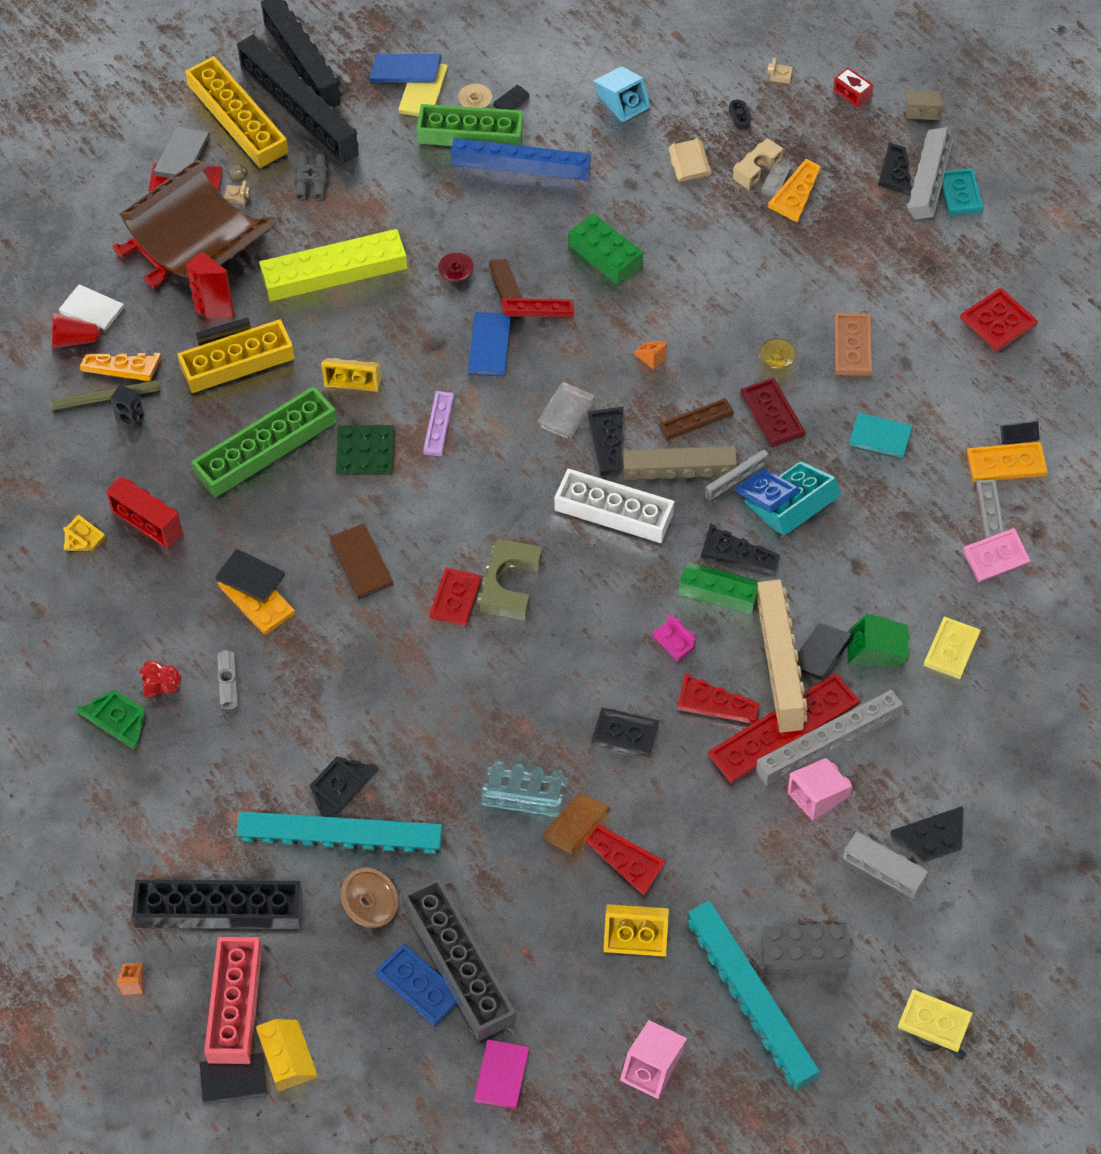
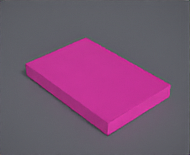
[474,1040,529,1110]

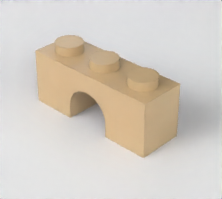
[733,138,783,190]

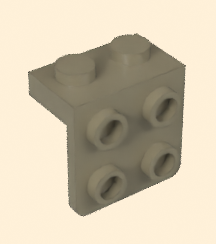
[906,91,943,120]

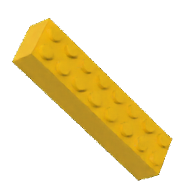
[185,56,289,168]

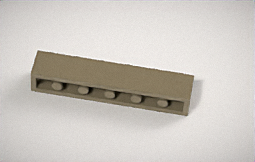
[623,446,737,480]

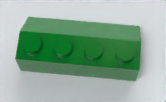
[679,562,762,615]

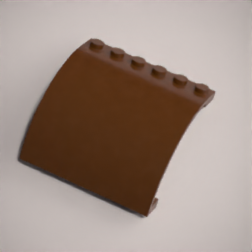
[120,160,276,278]

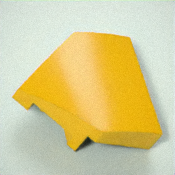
[63,515,107,551]

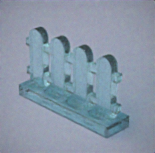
[481,761,567,817]

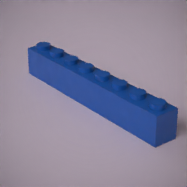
[451,138,591,181]

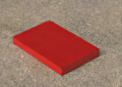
[429,567,483,626]

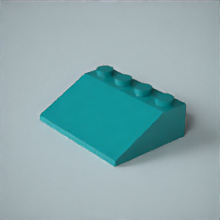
[744,461,841,536]

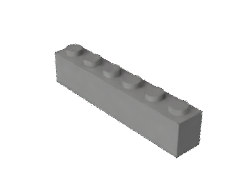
[907,127,953,220]

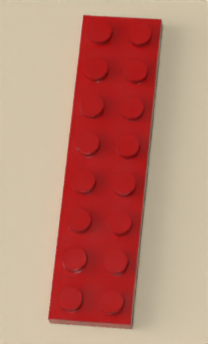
[708,673,860,784]

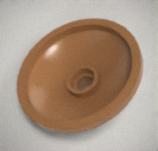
[341,868,398,928]

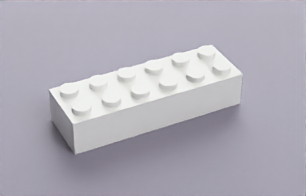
[554,469,674,543]

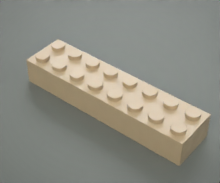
[758,580,807,732]

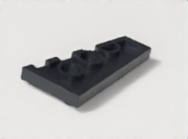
[587,406,624,476]
[701,523,780,575]

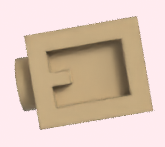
[767,58,793,84]
[224,180,250,205]

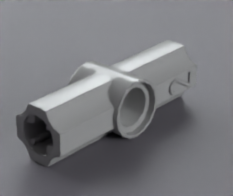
[217,650,238,710]

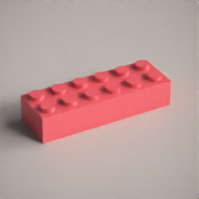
[204,937,263,1064]

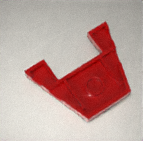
[113,238,171,290]

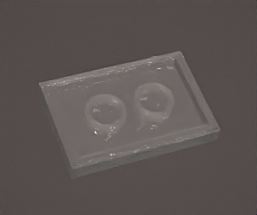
[537,382,595,439]

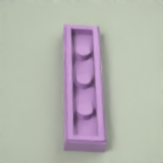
[423,391,454,456]

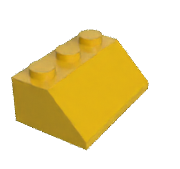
[321,358,382,392]
[604,904,669,956]
[255,1019,318,1092]

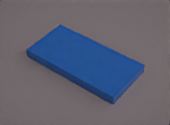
[369,54,442,83]
[468,312,511,375]
[375,944,457,1026]

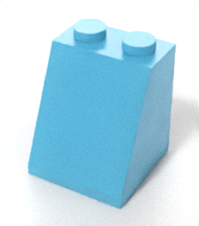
[594,66,651,122]

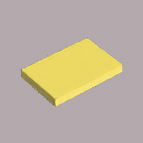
[923,616,981,679]
[898,989,973,1052]

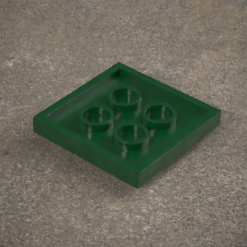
[336,425,394,475]

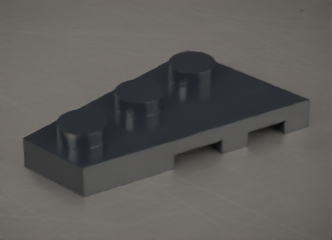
[878,142,912,195]

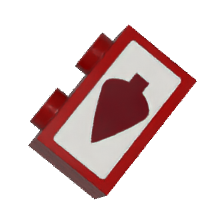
[833,67,873,107]

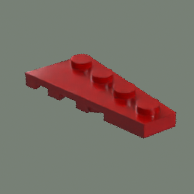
[678,673,759,724]
[585,823,665,896]

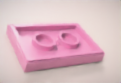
[962,528,1031,583]

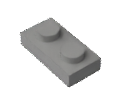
[762,163,790,196]

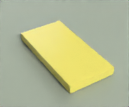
[398,64,448,117]

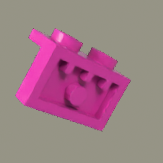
[652,614,696,662]

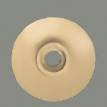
[458,84,492,108]

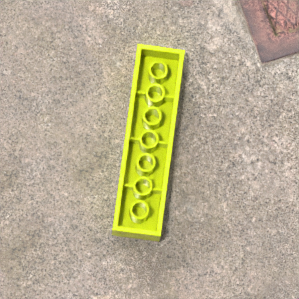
[259,229,407,302]

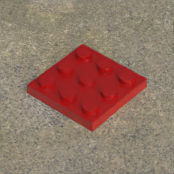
[960,287,1038,352]

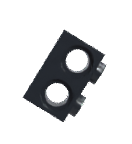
[110,385,144,427]

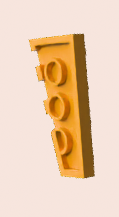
[768,159,821,223]
[80,353,162,381]

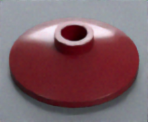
[438,253,474,282]

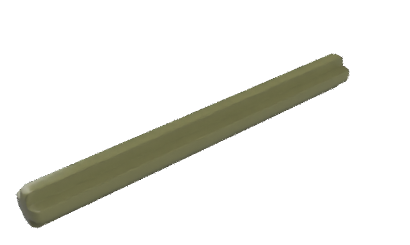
[50,380,160,410]

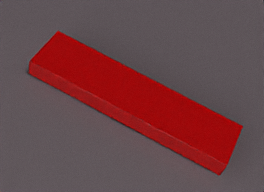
[501,298,575,317]

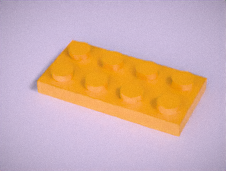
[218,582,295,636]

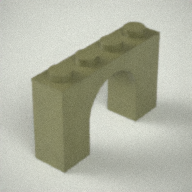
[477,539,543,621]

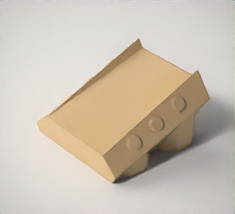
[669,138,712,182]

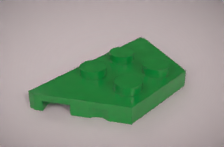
[75,689,146,750]

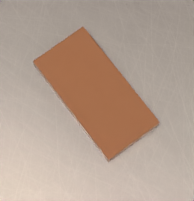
[834,313,872,376]

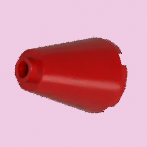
[52,313,100,349]

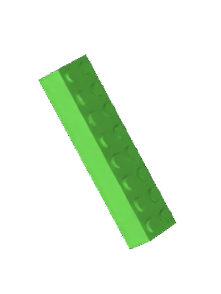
[191,386,337,498]

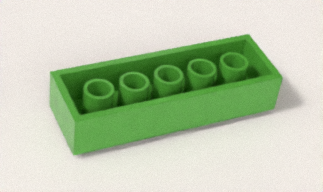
[417,104,524,146]

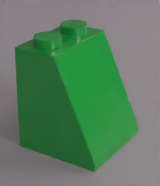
[848,613,910,667]

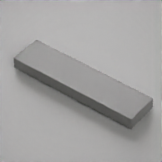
[705,450,768,501]
[976,479,1004,539]

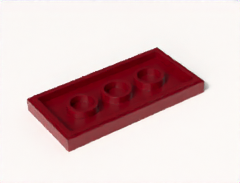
[740,377,806,448]

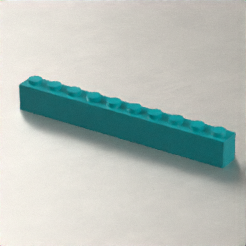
[237,811,443,855]
[686,901,820,1091]

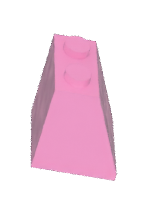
[788,758,852,821]
[620,1020,687,1099]

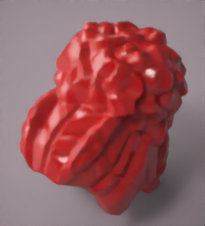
[139,660,182,697]

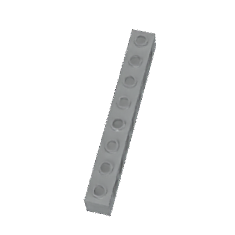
[756,689,903,787]

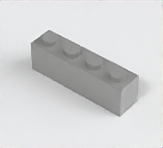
[843,831,928,899]

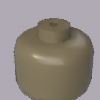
[229,164,248,181]

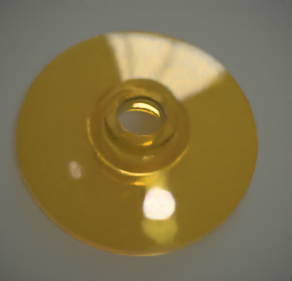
[760,338,796,369]

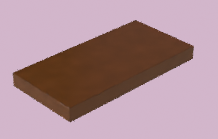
[329,524,394,599]

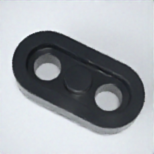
[729,99,751,129]

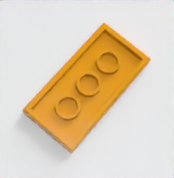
[966,442,1048,483]

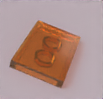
[542,792,611,854]

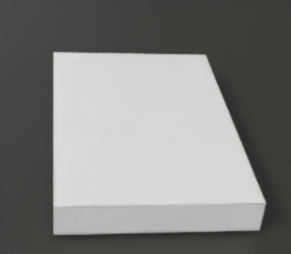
[59,284,124,333]

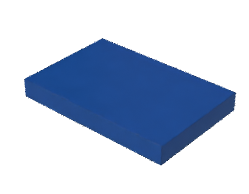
[735,468,800,512]

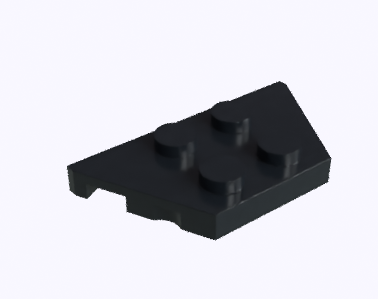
[309,756,379,818]
[890,806,964,862]

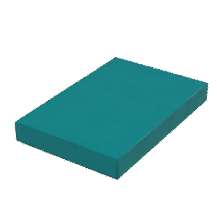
[941,168,984,216]
[849,413,912,458]

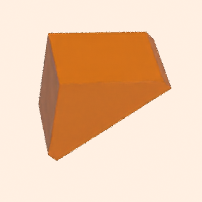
[634,341,667,370]
[117,963,143,995]

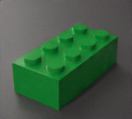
[568,213,643,285]

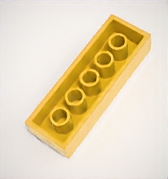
[177,319,295,393]

